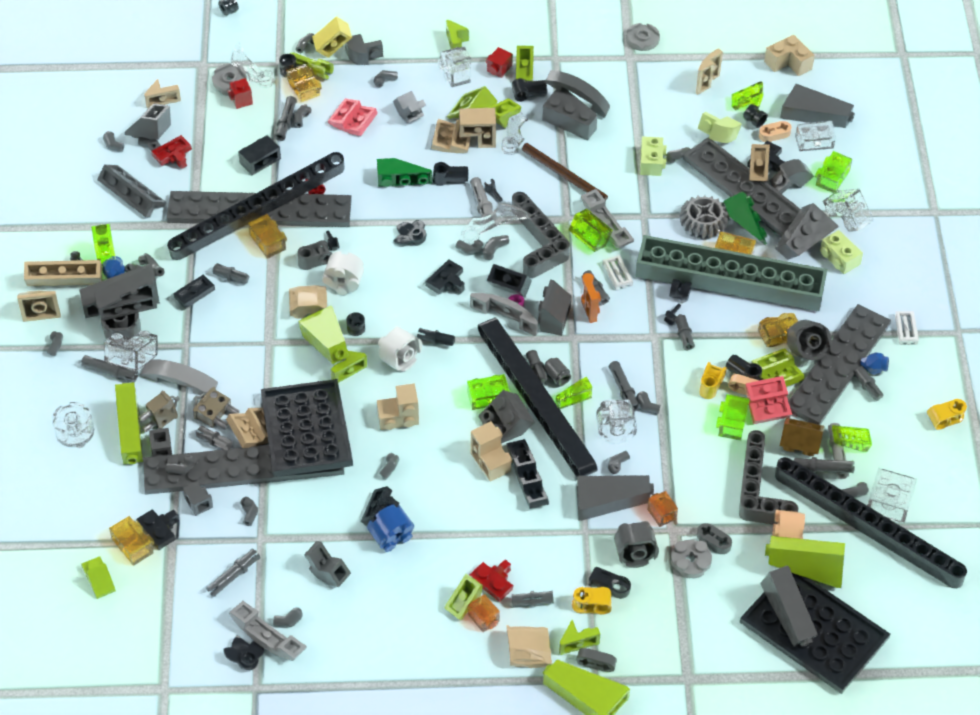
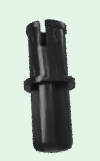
[417,327,455,346]

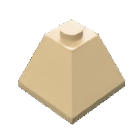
[17,291,61,322]

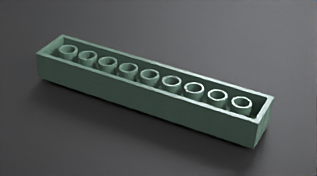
[635,235,828,312]

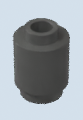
[544,357,571,386]

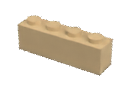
[24,260,102,286]

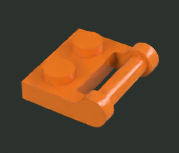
[581,273,601,323]

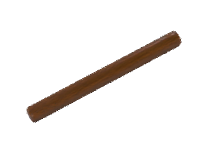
[521,143,608,201]

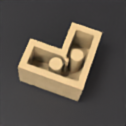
[764,34,815,76]
[459,108,496,148]
[377,383,419,430]
[470,421,512,482]

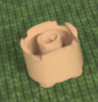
[772,510,805,539]

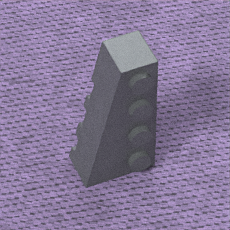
[79,263,160,318]

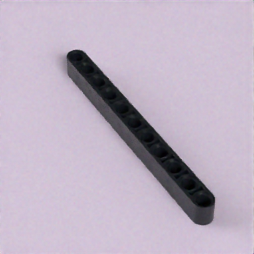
[167,152,345,260]
[477,317,598,477]
[775,457,967,589]

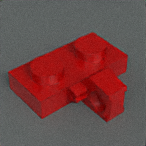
[151,135,192,169]
[469,559,513,602]

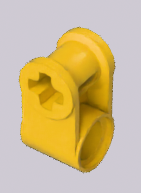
[699,362,727,399]
[927,399,967,430]
[571,587,612,615]

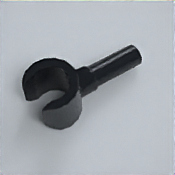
[484,179,503,202]
[326,230,340,251]
[664,303,681,325]

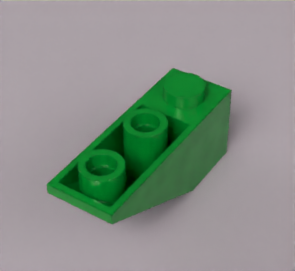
[376,158,432,187]
[724,191,767,245]

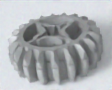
[679,195,729,239]

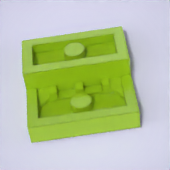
[751,348,804,387]

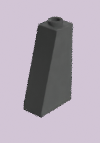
[780,83,855,128]
[577,475,654,521]
[760,566,818,647]

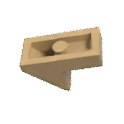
[144,79,181,108]
[749,144,770,181]

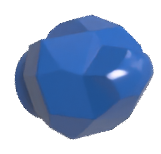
[102,256,125,279]
[860,352,889,375]

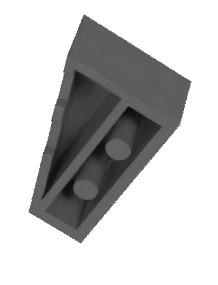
[542,87,598,140]
[775,203,840,260]
[94,267,157,321]

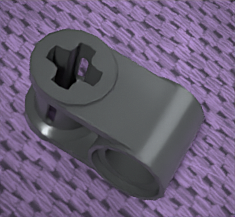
[297,240,333,270]

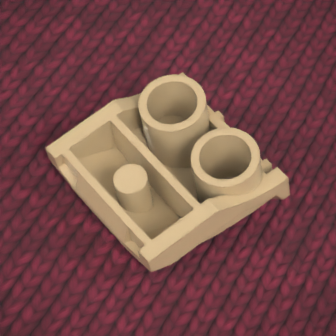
[289,285,327,319]
[506,625,552,668]

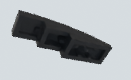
[506,439,549,509]

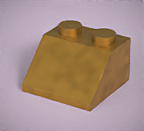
[779,417,825,456]

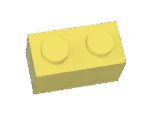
[313,16,352,58]

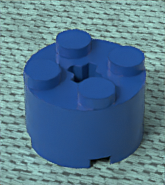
[367,505,414,552]

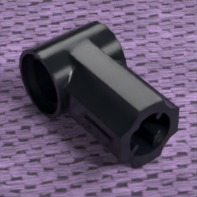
[511,78,548,102]
[432,162,469,186]
[725,354,762,381]

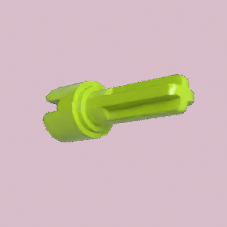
[290,52,334,79]

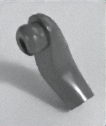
[482,235,510,260]
[138,253,165,277]

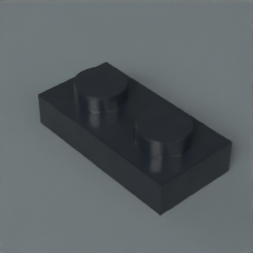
[173,274,215,309]

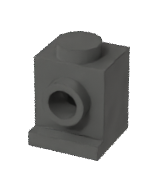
[149,428,173,457]
[183,481,213,516]

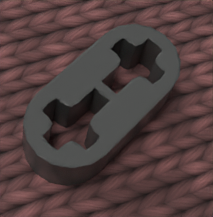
[697,523,732,554]
[576,648,617,672]

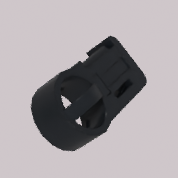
[588,567,631,599]

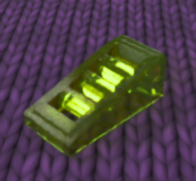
[555,377,593,409]
[831,425,872,452]

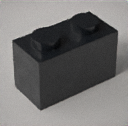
[238,135,281,176]
[486,263,532,298]

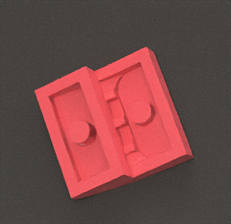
[328,98,378,136]
[745,376,792,424]

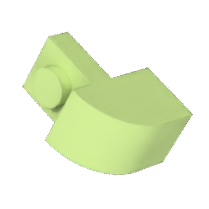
[697,112,742,143]

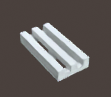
[602,255,633,291]
[894,311,919,345]

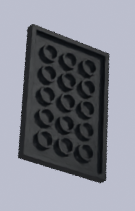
[261,379,353,477]
[739,572,891,694]

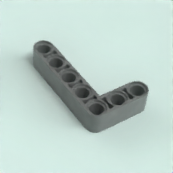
[511,191,570,278]
[738,430,799,525]

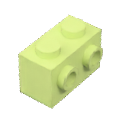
[640,136,667,176]
[820,230,863,274]

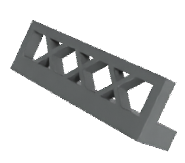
[97,164,166,217]

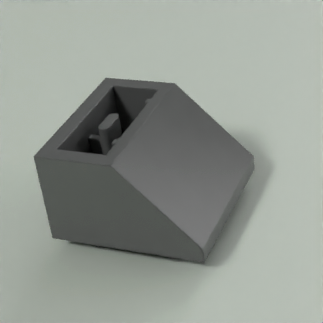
[125,103,171,140]
[538,279,572,336]
[478,390,535,444]

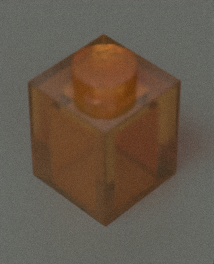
[647,491,678,527]
[468,594,500,632]

